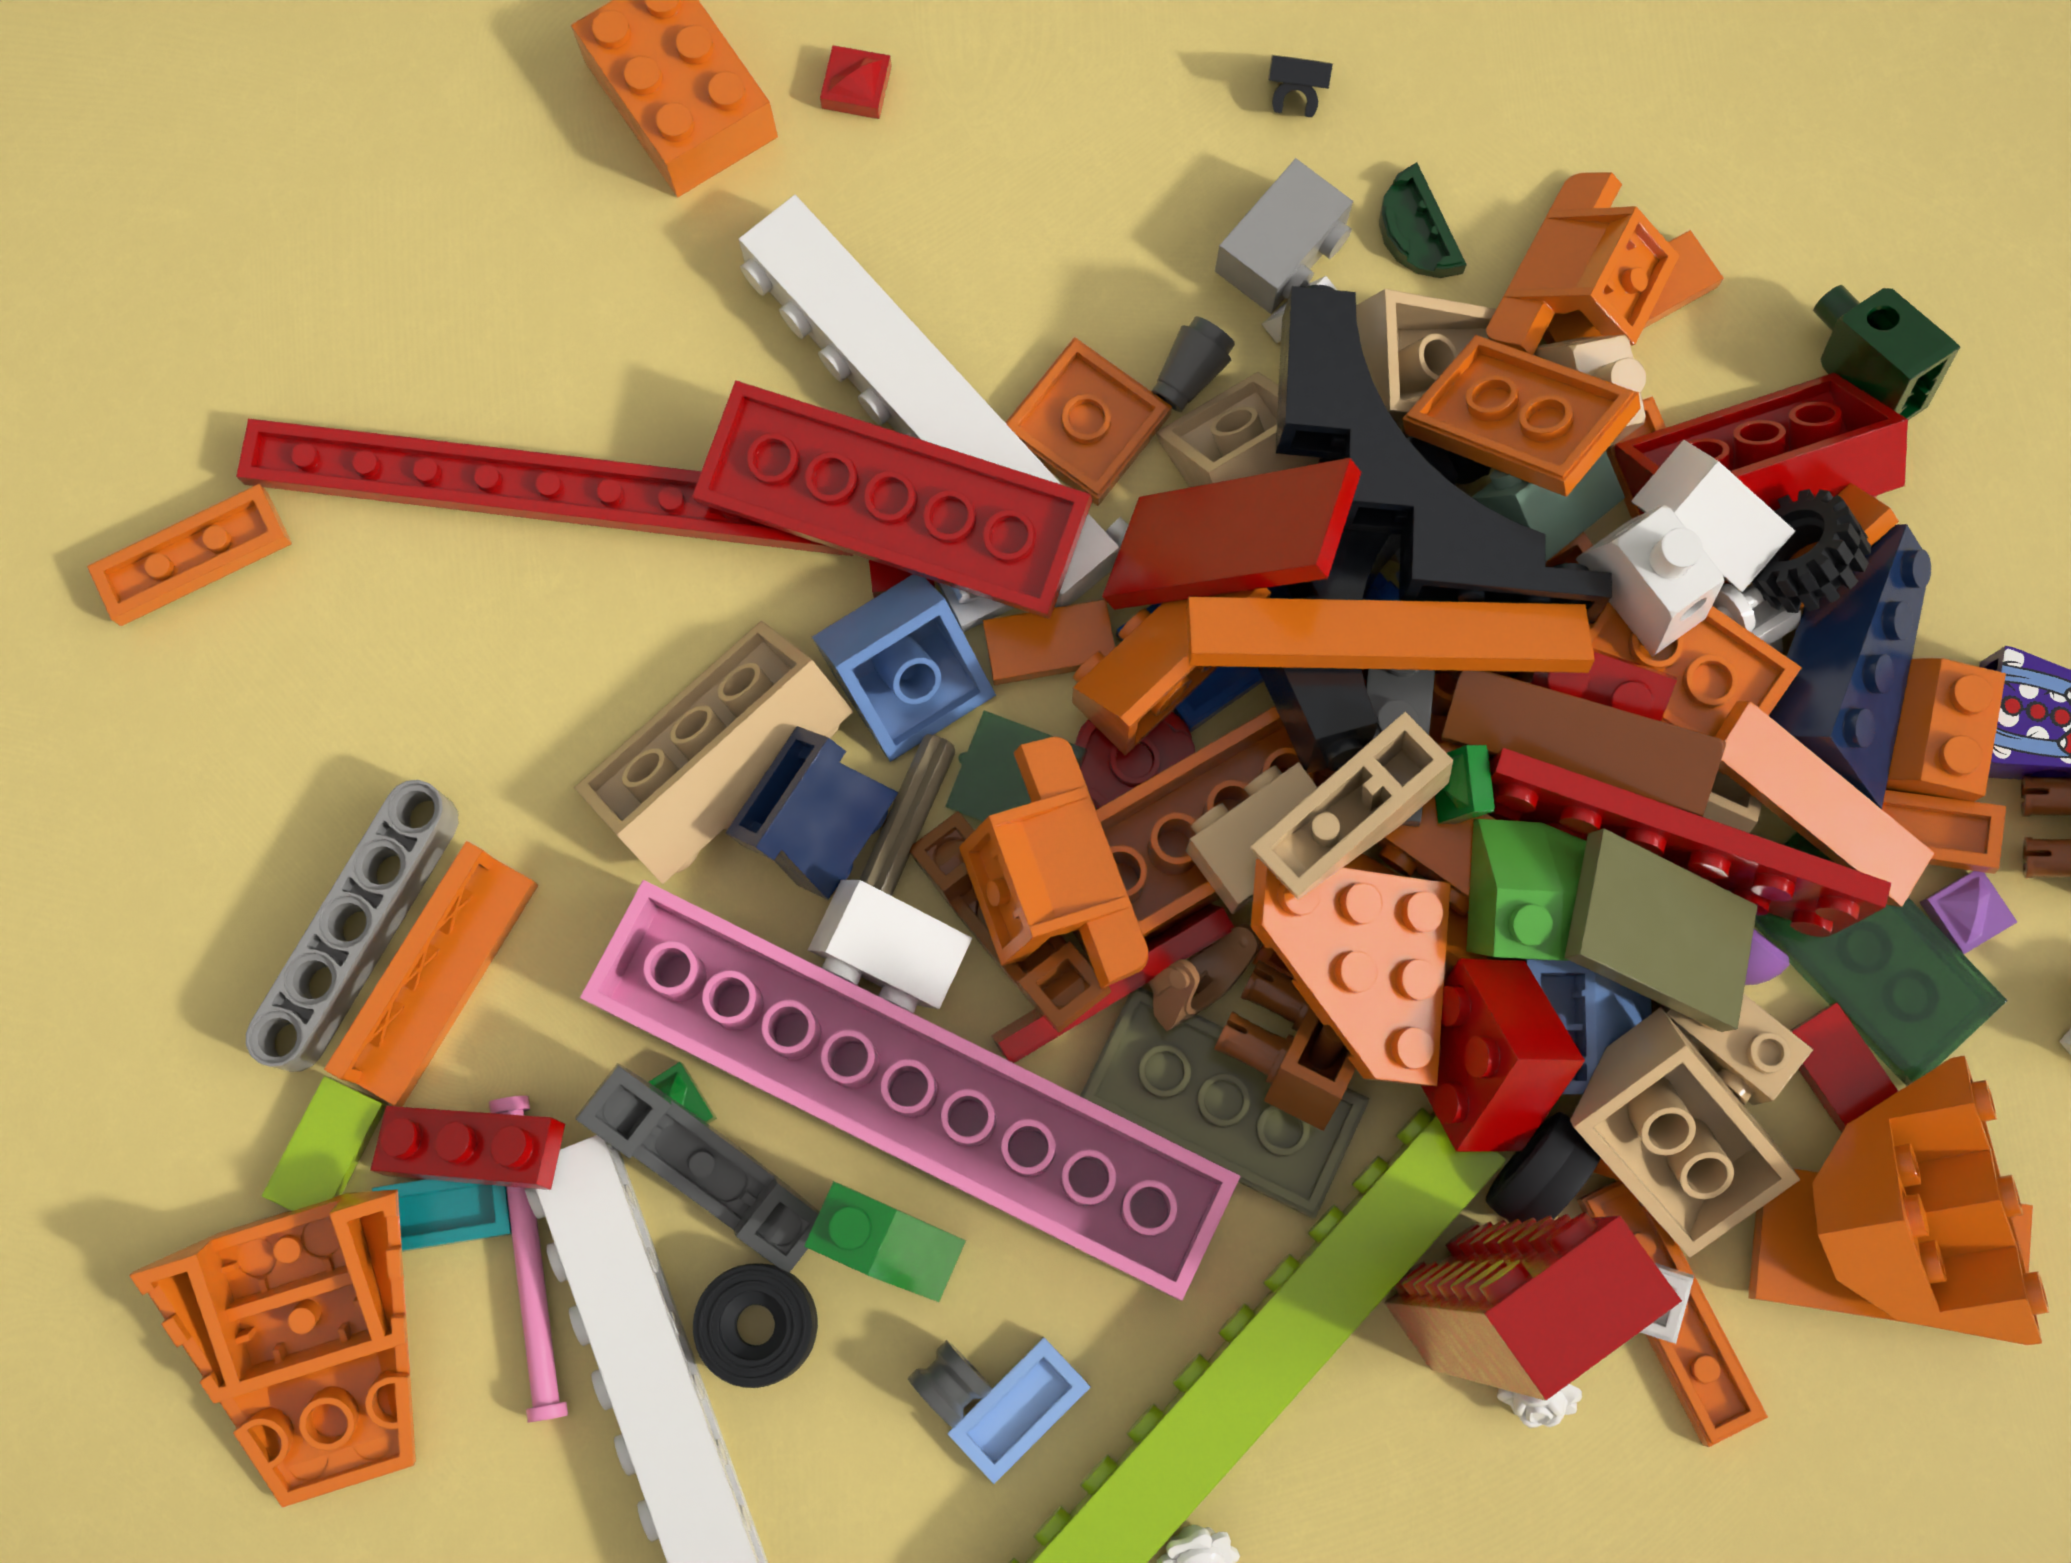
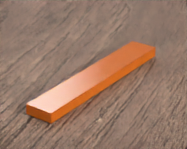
[1186,597,1595,673]

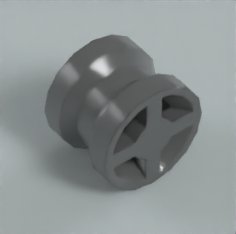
[908,1340,993,1428]

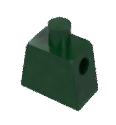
[1813,285,1960,420]

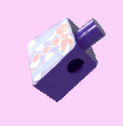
[1979,646,2071,780]

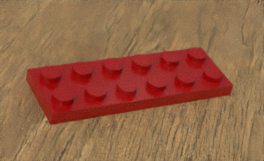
[692,380,1093,619]
[1488,748,1891,937]

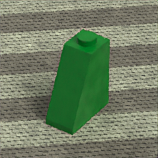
[804,1181,966,1302]

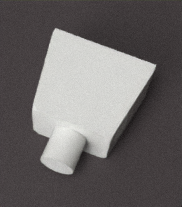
[1576,505,1725,657]

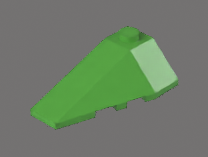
[1466,819,1587,961]

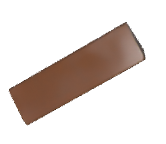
[1442,671,1726,817]

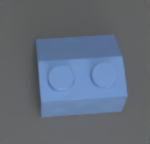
[812,574,996,762]

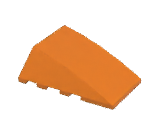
[129,1189,416,1507]

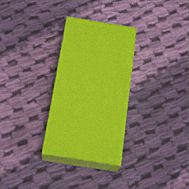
[262,1076,388,1211]

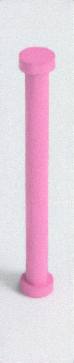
[489,1096,568,1423]

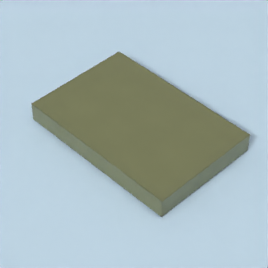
[1564,828,1757,1032]

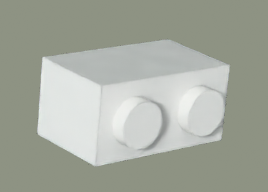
[1631,440,1795,592]
[808,880,972,1013]

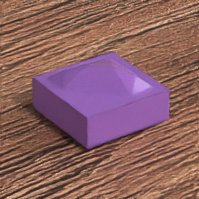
[1919,871,2017,957]

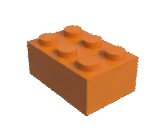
[571,0,778,198]

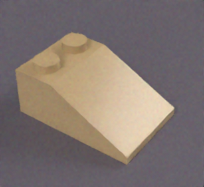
[1356,289,1496,438]

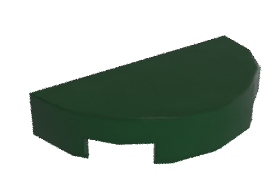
[1379,162,1467,278]

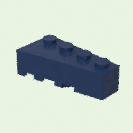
[1769,524,1931,809]

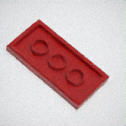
[1102,458,1361,610]

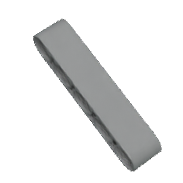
[246,780,459,1072]

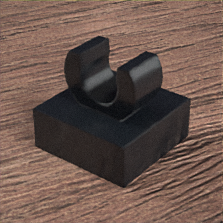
[1268,54,1333,118]

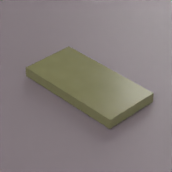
[1080,987,1370,1219]

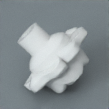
[1497,1384,1582,1428]
[1157,1525,1240,1563]

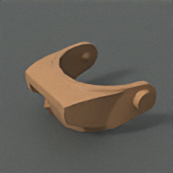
[1148,924,1261,1031]

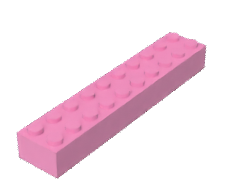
[580,880,1241,1301]

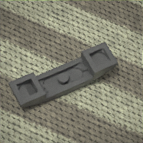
[575,1063,820,1273]

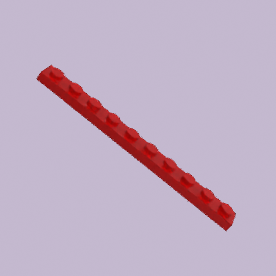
[236,418,853,556]

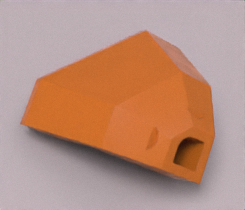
[1812,1055,2049,1345]

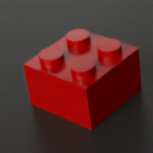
[1421,958,1585,1152]

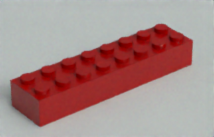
[1384,1212,1682,1401]

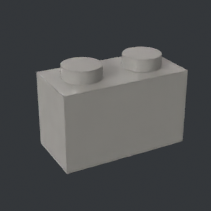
[1215,158,1353,314]

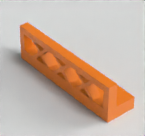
[324,841,538,1107]

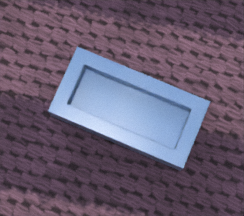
[947,1337,1091,1484]

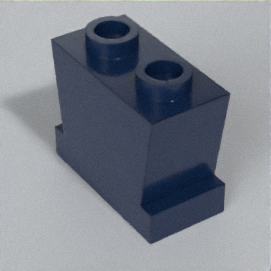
[726,726,899,900]

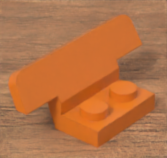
[1486,172,1680,355]
[959,737,1148,989]

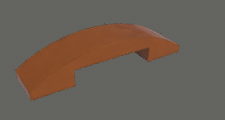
[909,811,1111,1033]

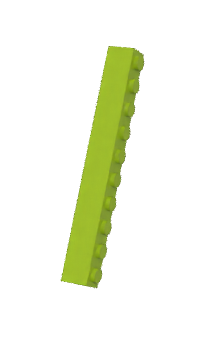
[1008,1107,1507,1563]

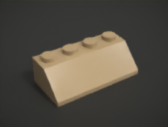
[574,620,854,884]

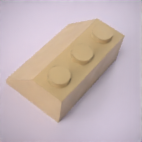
[1570,1007,1800,1258]

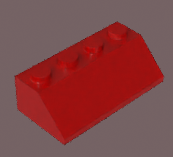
[1615,373,1908,515]

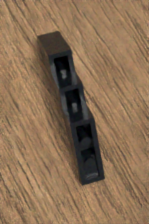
[1275,285,1612,624]
[1258,437,1491,774]

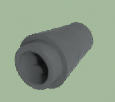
[1151,316,1235,412]

